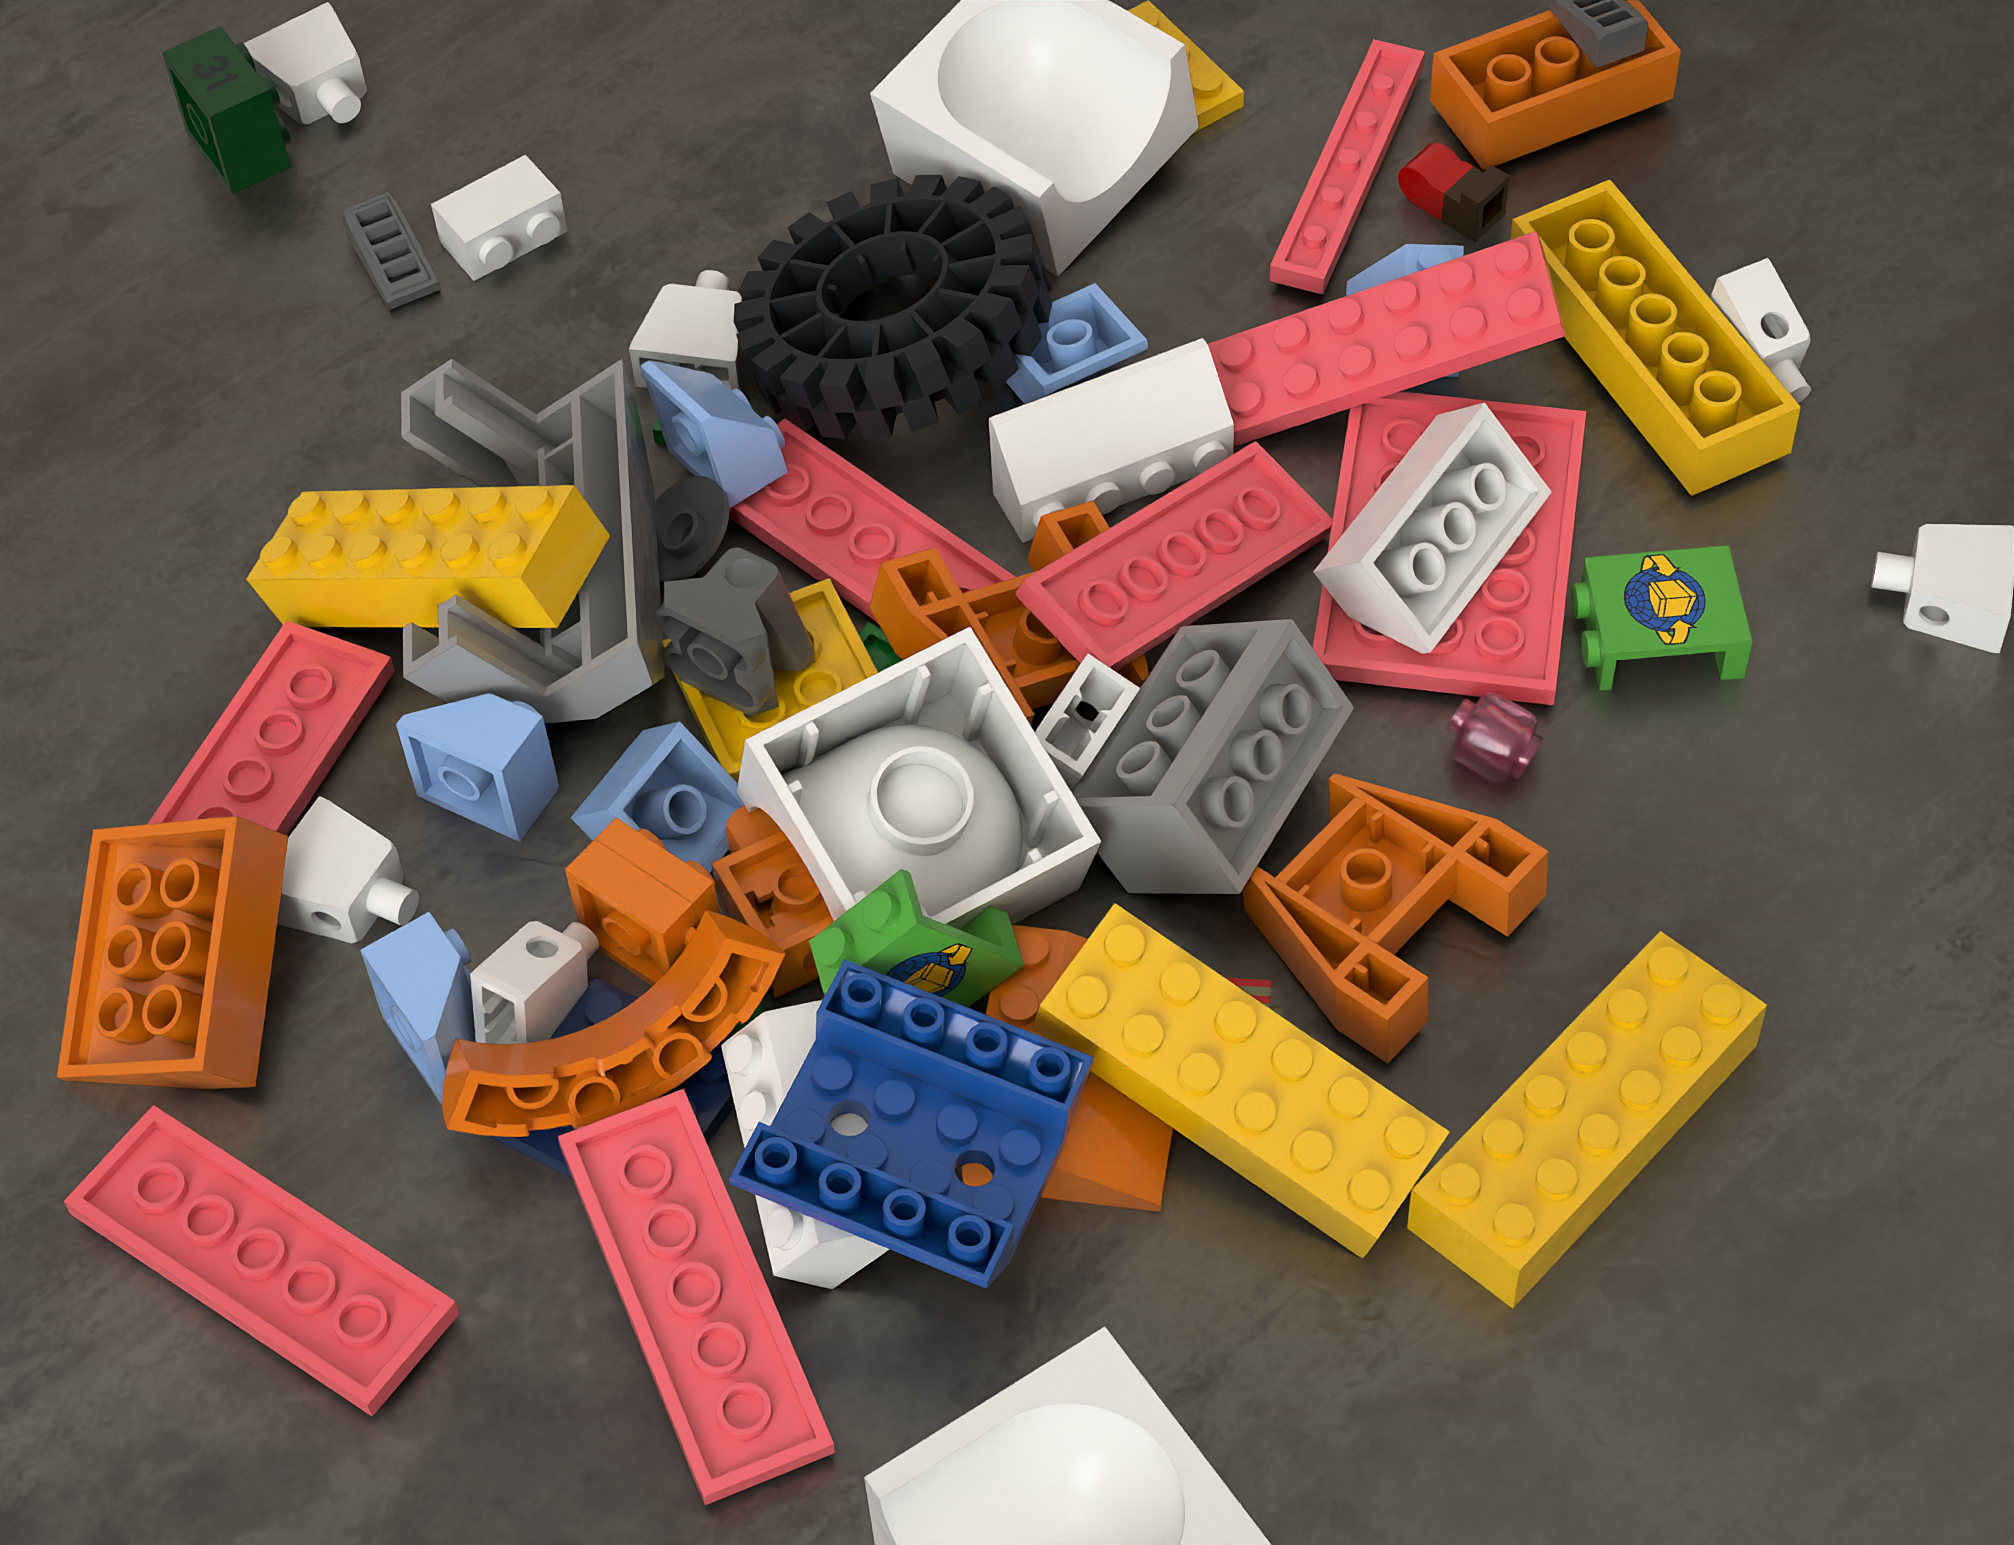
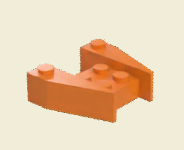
[869,501,1149,725]
[1243,773,1548,1064]

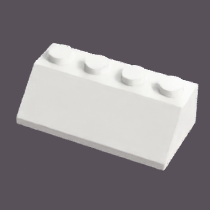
[989,338,1234,543]
[1313,403,1552,654]
[721,1000,889,1289]

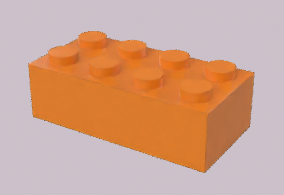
[1430,0,1681,171]

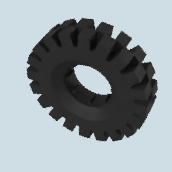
[733,174,1052,440]

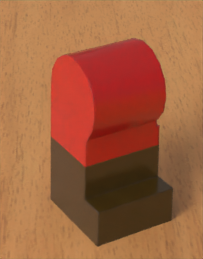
[1398,143,1510,242]

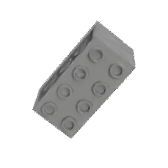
[1072,619,1354,894]

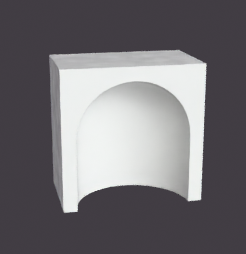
[870,0,1199,277]
[737,627,1101,930]
[864,1327,1271,1545]

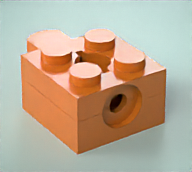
[711,805,834,998]
[565,818,720,986]

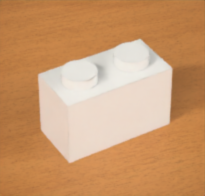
[431,155,568,281]

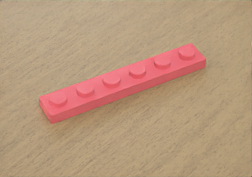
[1270,39,1425,295]

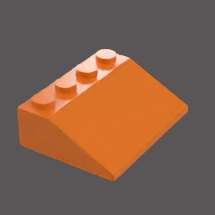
[57,816,289,1089]
[962,925,1174,1213]

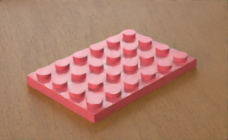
[1313,391,1586,705]

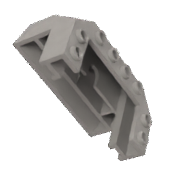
[401,359,665,724]

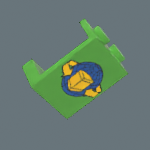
[1571,545,1752,691]
[809,869,1024,1008]

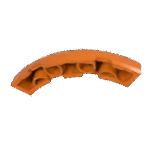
[442,910,785,1137]

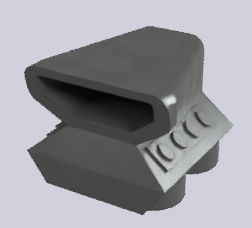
[655,547,815,716]

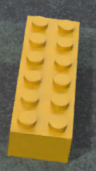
[1510,179,1801,496]
[246,485,610,628]
[1032,903,1449,1259]
[1407,931,1767,1309]

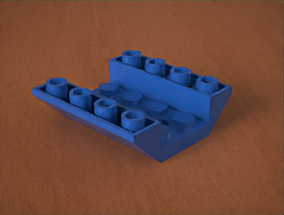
[729,959,1094,1289]

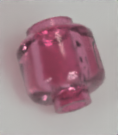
[1446,692,1544,783]

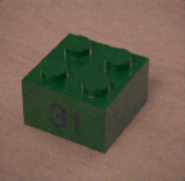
[162,26,291,194]

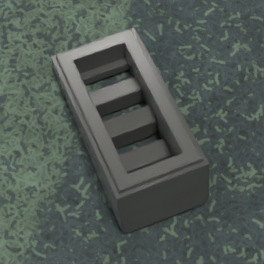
[1543,0,1648,68]
[341,192,441,310]

